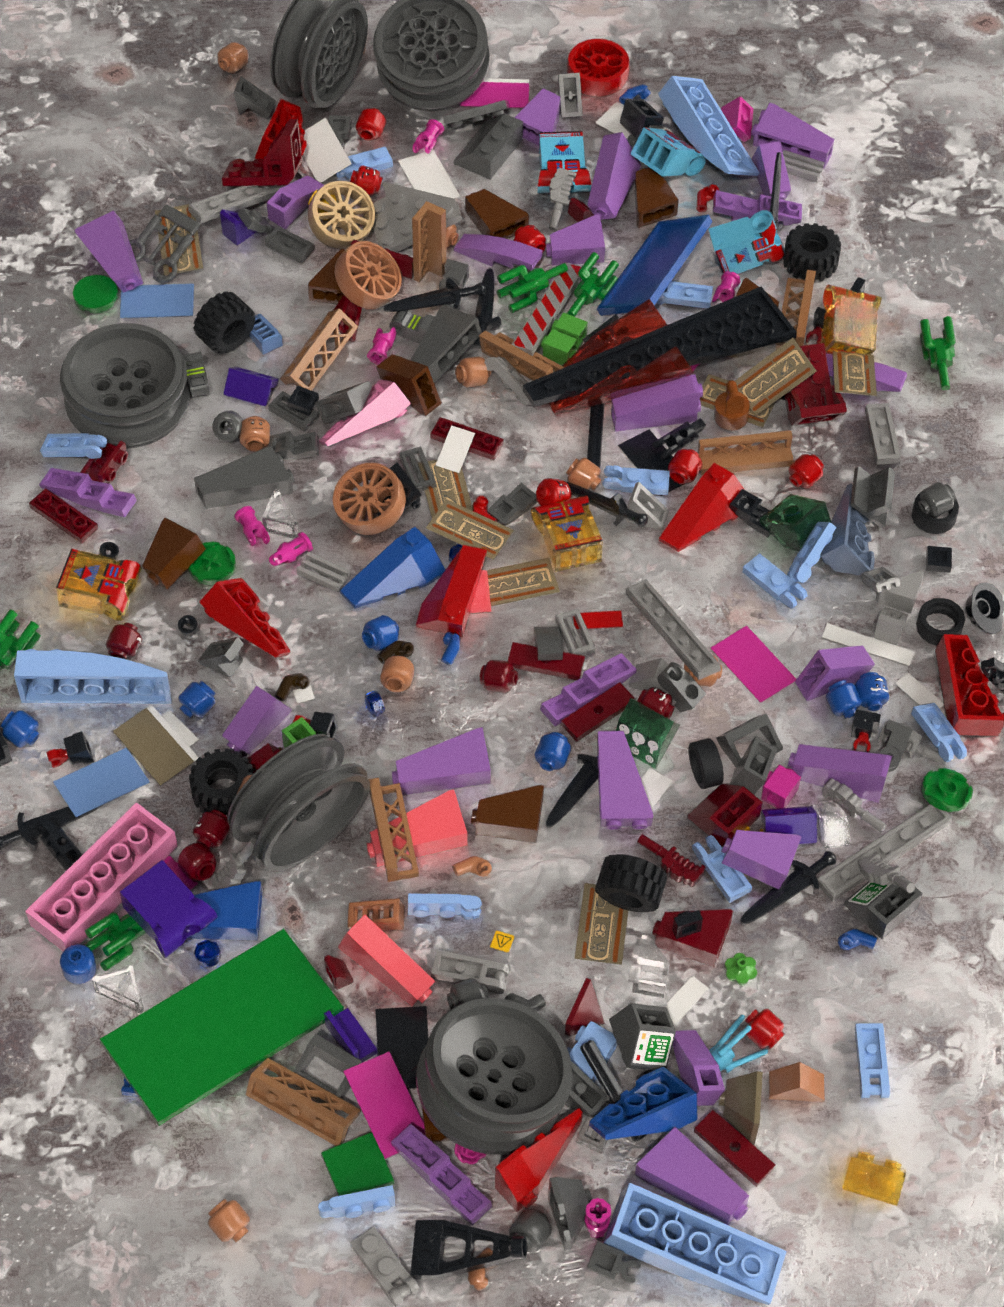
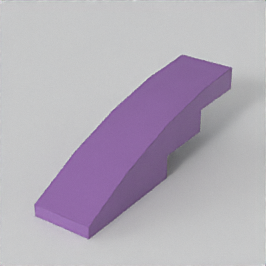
[454,234,542,270]
[826,354,907,392]
[39,468,137,517]
[540,653,637,726]
[391,1124,492,1226]

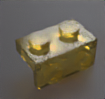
[842,1151,906,1206]

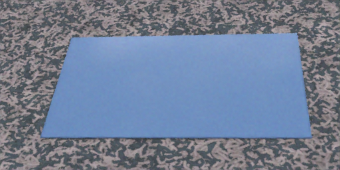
[120,284,194,318]
[53,747,150,817]

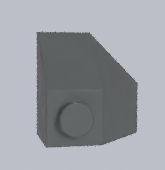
[548,1177,592,1251]

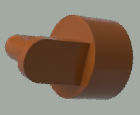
[714,380,750,431]

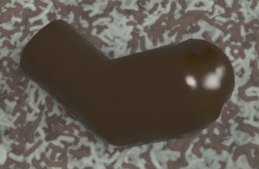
[377,641,414,664]
[274,673,310,702]

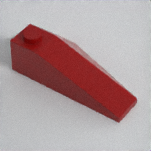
[254,99,307,159]
[659,463,745,552]
[415,545,487,637]
[495,1108,583,1212]

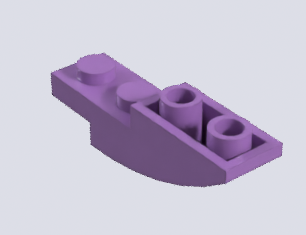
[713,190,802,226]

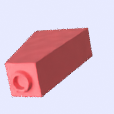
[366,789,467,867]
[338,915,435,1006]

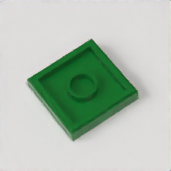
[321,1132,394,1196]

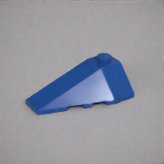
[340,527,445,609]
[589,1066,697,1140]

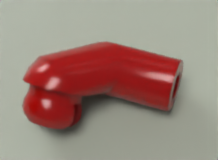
[696,184,719,213]
[472,496,497,522]

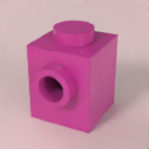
[761,765,801,809]

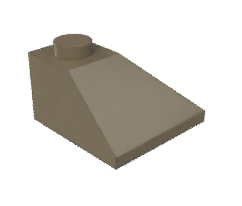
[718,1071,763,1145]

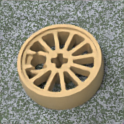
[308,181,375,249]

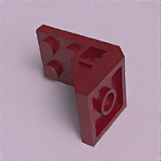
[222,119,302,186]
[784,343,847,426]

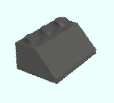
[454,113,523,180]

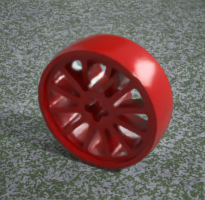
[567,39,630,97]

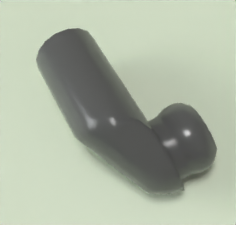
[505,993,546,1011]

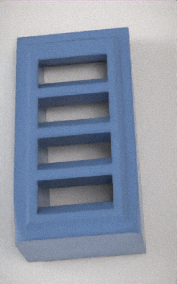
[249,313,283,355]

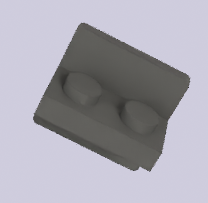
[851,466,895,528]

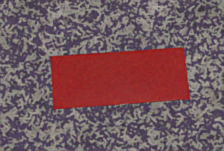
[573,610,623,629]

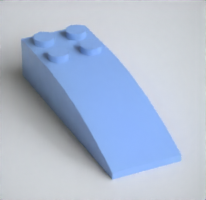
[658,76,760,176]
[14,649,172,704]
[603,1183,786,1305]

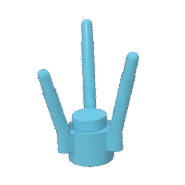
[709,1015,768,1073]

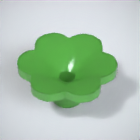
[725,953,757,985]

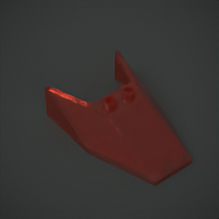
[549,299,694,415]

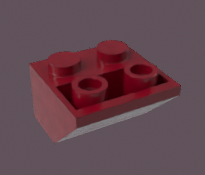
[687,784,763,847]

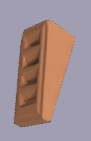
[347,898,405,930]

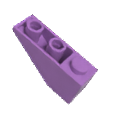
[267,175,324,230]
[673,1030,725,1106]

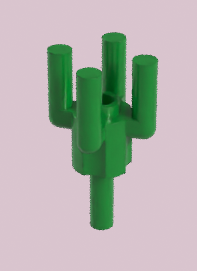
[567,252,619,317]
[496,263,568,313]
[920,316,956,390]
[0,609,41,669]
[83,912,145,971]

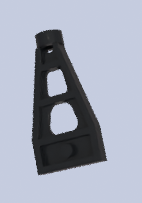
[410,1220,527,1279]

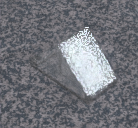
[262,489,299,539]
[92,965,144,1014]

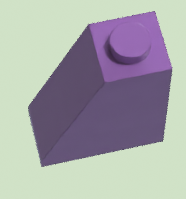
[514,88,561,146]
[751,141,791,200]
[546,215,605,266]
[795,645,875,701]
[222,686,292,754]
[721,830,801,889]

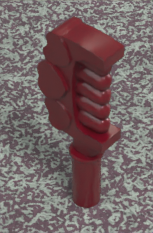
[637,834,706,887]

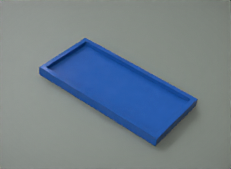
[597,215,713,316]

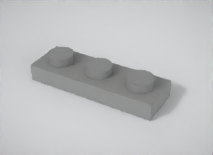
[865,403,901,465]

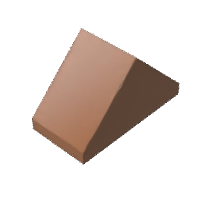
[769,1062,825,1102]

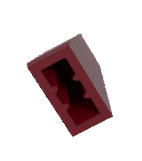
[652,909,734,967]

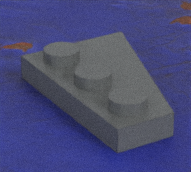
[443,100,510,128]

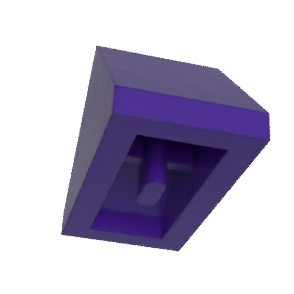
[220,209,257,246]

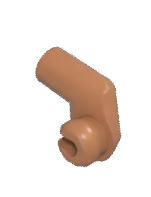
[452,856,492,877]
[468,1247,493,1290]

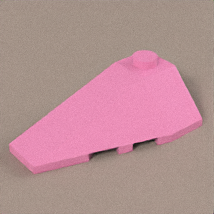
[319,380,411,446]

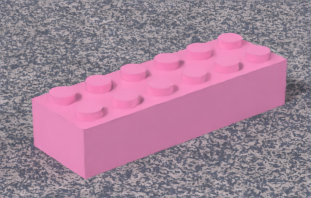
[25,802,178,951]

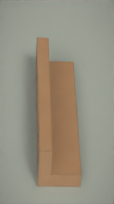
[412,201,446,283]
[775,270,816,349]
[280,308,358,390]
[479,330,565,381]
[697,431,794,475]
[369,778,419,882]
[245,1058,361,1146]

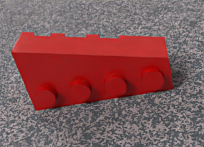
[935,634,1004,736]

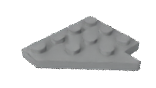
[373,182,463,252]

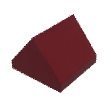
[567,197,594,222]

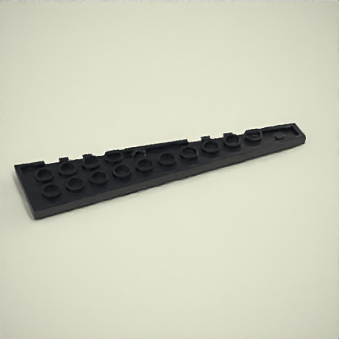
[523,286,797,407]

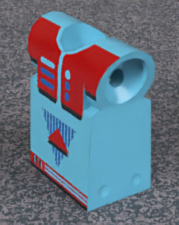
[630,127,706,176]
[537,131,592,194]
[709,210,784,274]

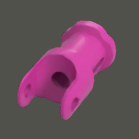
[412,119,444,154]
[712,271,741,302]
[367,327,397,365]
[234,506,270,546]
[269,532,313,566]
[584,1198,611,1238]

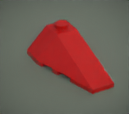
[199,578,291,658]

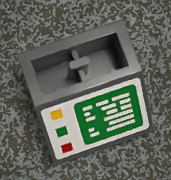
[844,876,923,939]
[609,1003,676,1070]

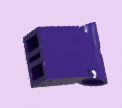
[120,860,218,959]

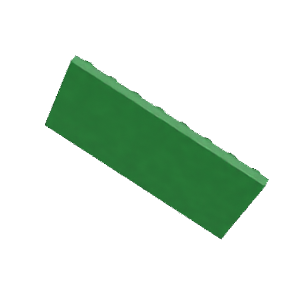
[100,928,344,1126]

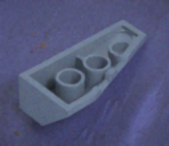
[821,483,875,575]

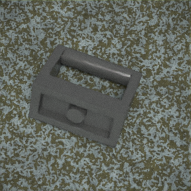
[315,381,372,424]
[716,713,783,768]
[293,1034,361,1099]

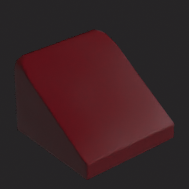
[324,955,354,990]

